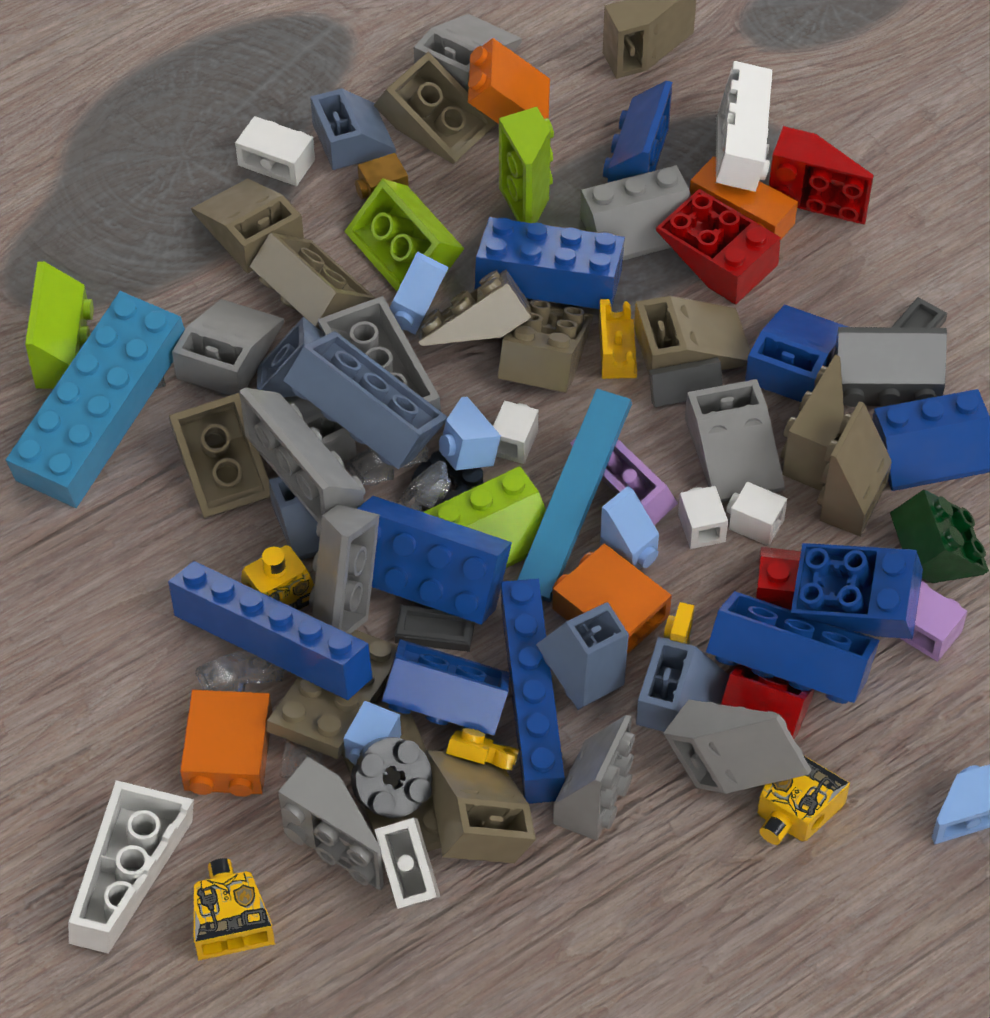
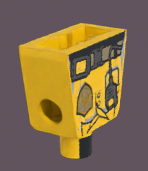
[241,545,315,610]
[757,755,850,845]
[193,858,275,961]

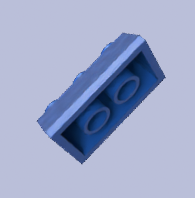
[603,81,673,183]
[872,389,990,491]
[382,639,509,736]

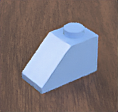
[390,251,449,335]
[439,397,501,470]
[600,486,659,570]
[931,764,990,845]

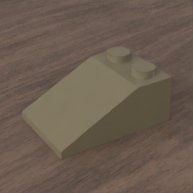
[374,51,497,164]
[169,393,271,519]

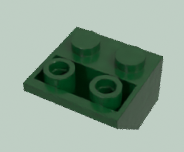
[889,489,989,583]

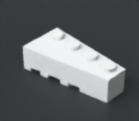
[716,61,772,192]
[68,780,194,954]

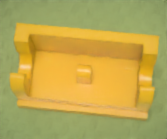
[599,299,637,379]

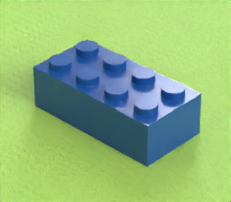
[474,217,625,309]
[357,496,512,625]
[706,591,880,704]

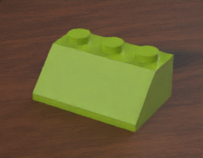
[499,107,554,223]
[344,178,464,291]
[25,262,94,389]
[424,466,546,568]

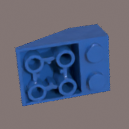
[745,304,848,402]
[791,543,923,639]

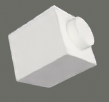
[493,400,539,464]
[726,482,788,546]
[678,486,728,549]

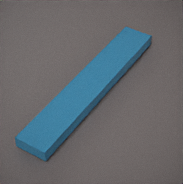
[517,388,632,602]

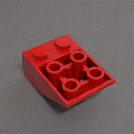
[769,126,874,225]
[656,189,781,305]

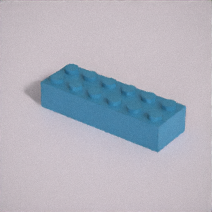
[6,291,185,508]

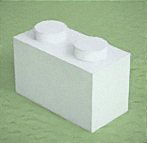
[235,116,315,186]
[374,817,441,909]

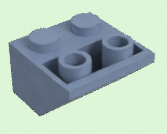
[310,88,396,170]
[269,477,320,560]
[536,602,629,710]
[636,637,730,732]

